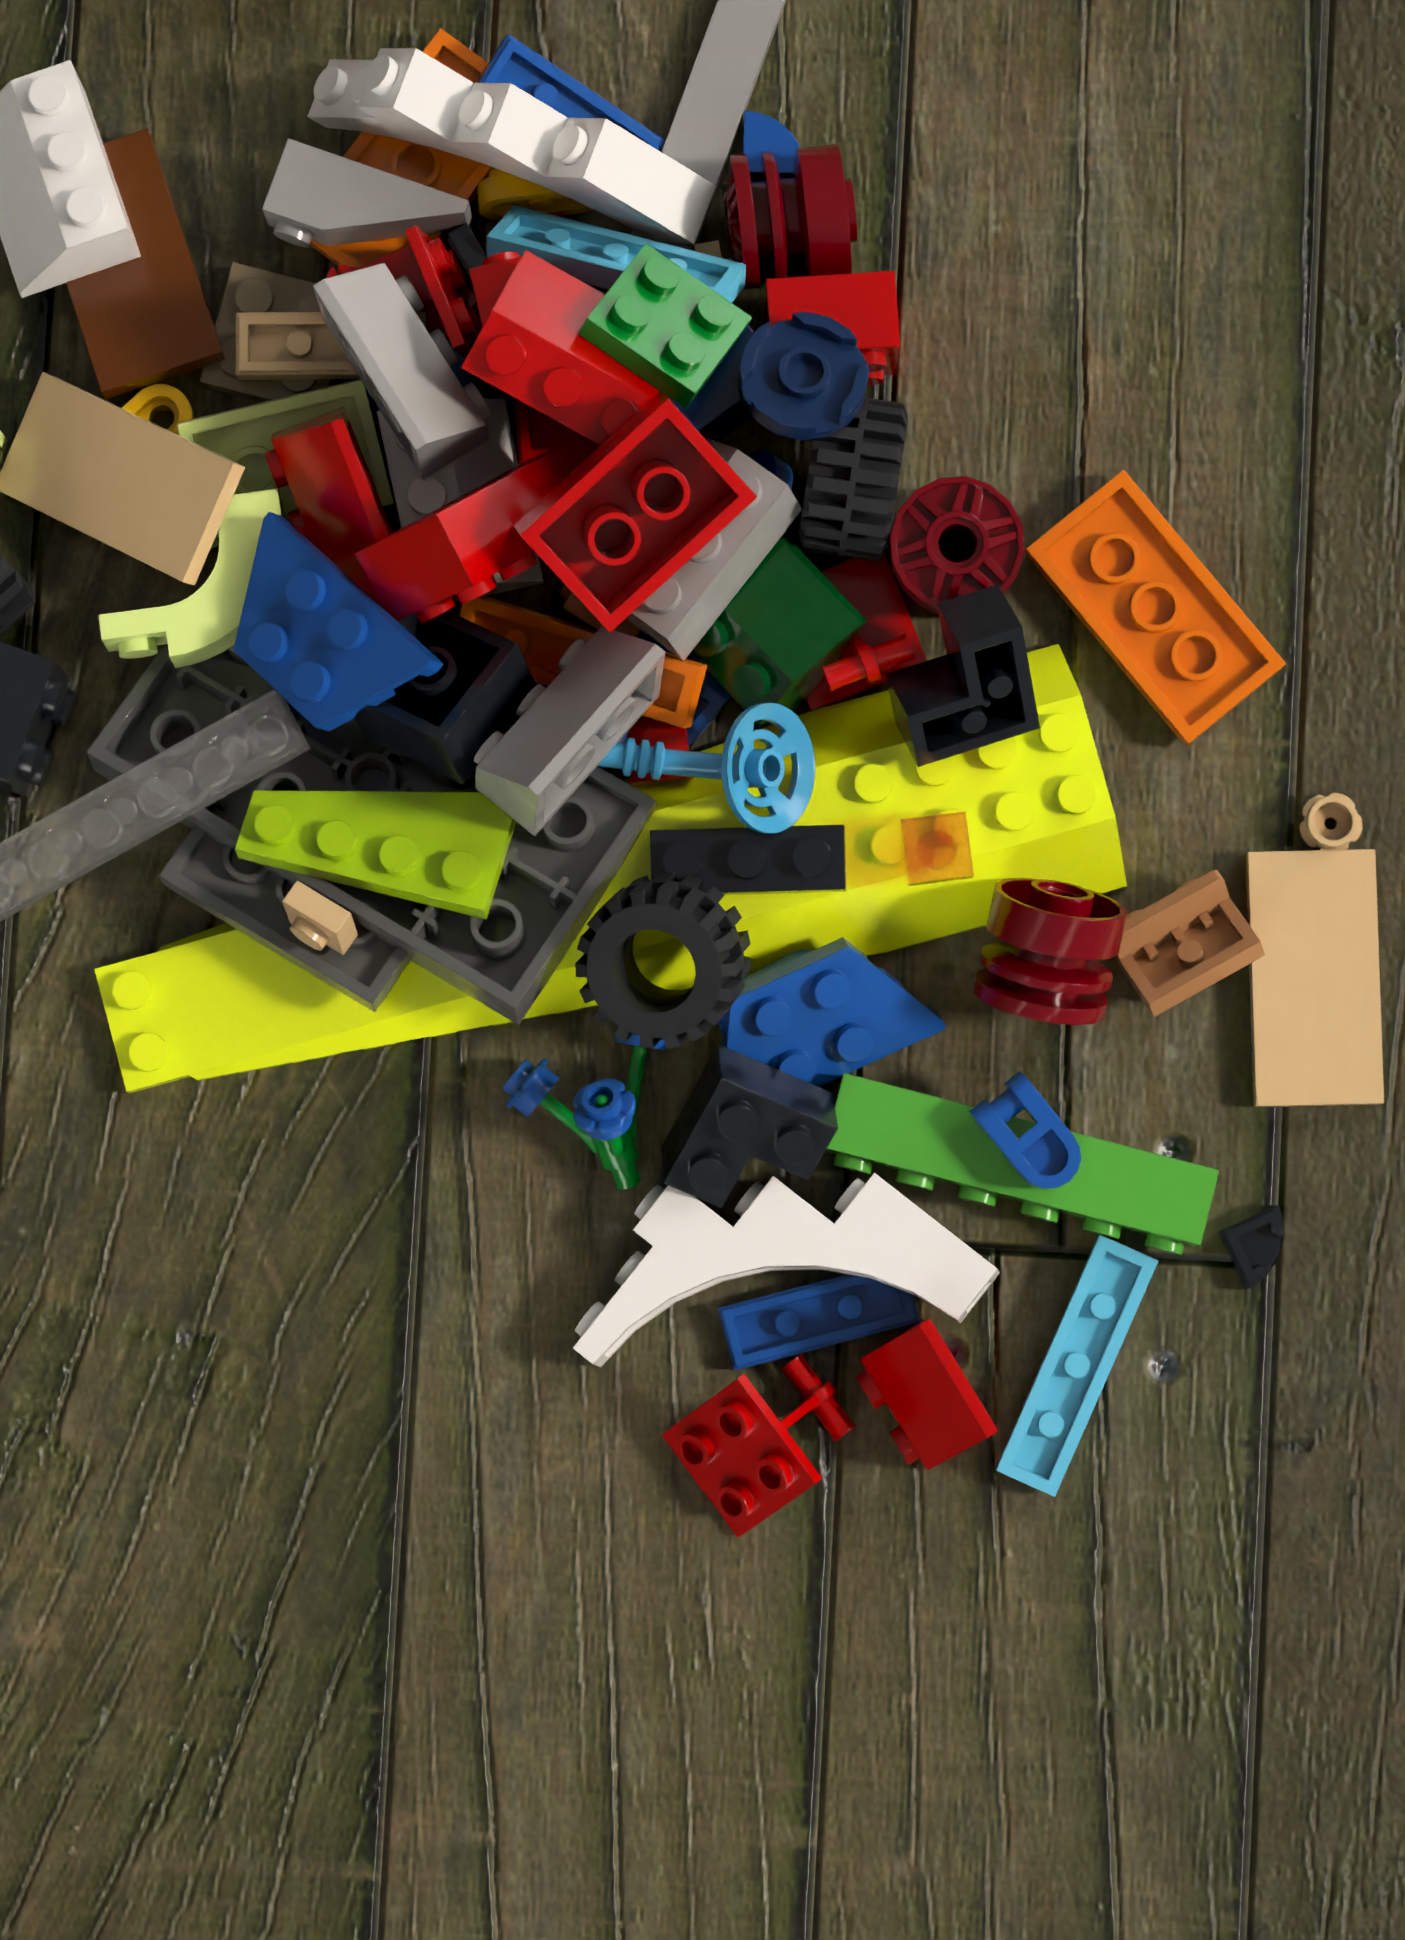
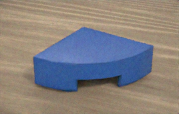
[743,111,801,179]

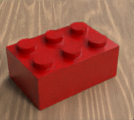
[514,391,757,633]

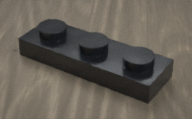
[650,825,847,895]

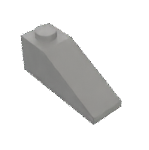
[262,138,472,247]

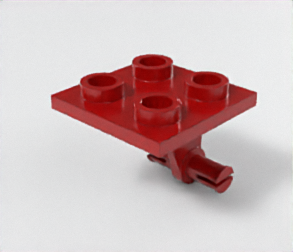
[327,225,483,359]
[806,554,927,712]
[661,1353,856,1538]

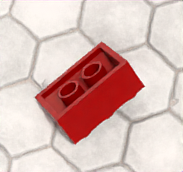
[461,250,670,445]
[265,406,393,608]

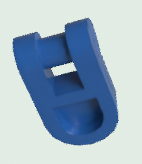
[969,1071,1081,1189]

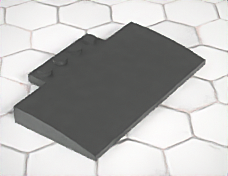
[87,644,657,1025]

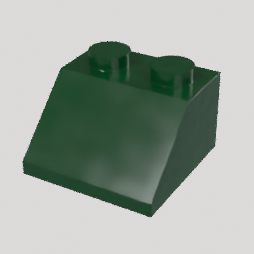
[691,534,867,725]

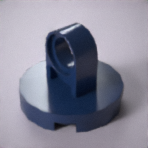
[738,312,869,440]

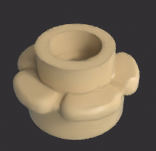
[1299,793,1363,850]

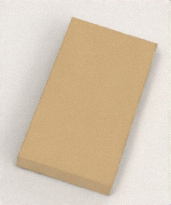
[0,372,245,586]
[1245,849,1384,1107]

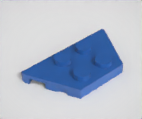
[233,512,443,732]
[721,937,947,1087]

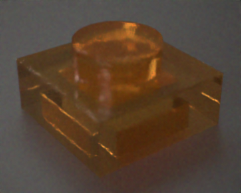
[900,811,974,886]

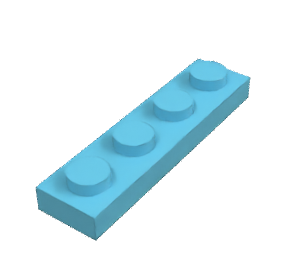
[486,205,746,303]
[994,1234,1158,1497]

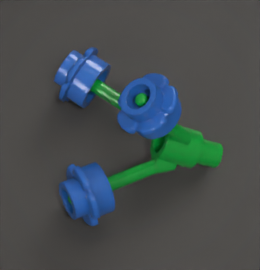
[502,1021,666,1190]

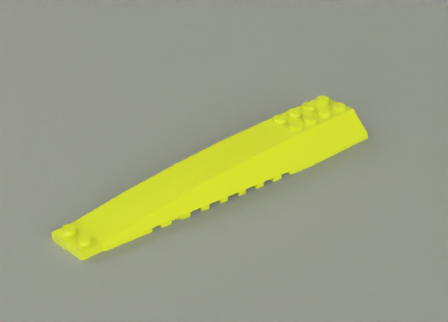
[94,644,1127,1093]

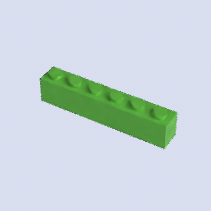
[826,1073,1219,1255]

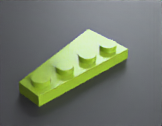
[235,790,516,920]

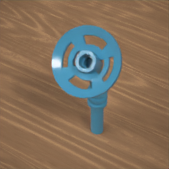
[598,703,815,833]

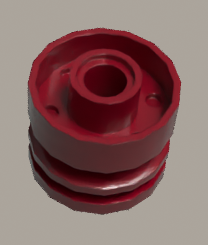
[724,144,857,289]
[889,476,1025,616]
[974,878,1127,1025]

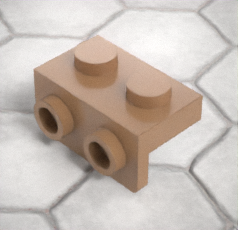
[1115,870,1265,1017]

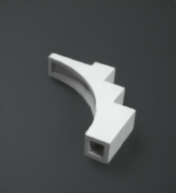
[307,48,716,244]
[573,1173,1000,1367]

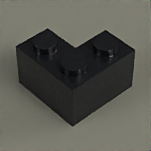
[886,584,1040,767]
[661,1044,838,1208]

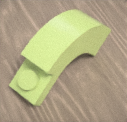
[98,489,284,668]

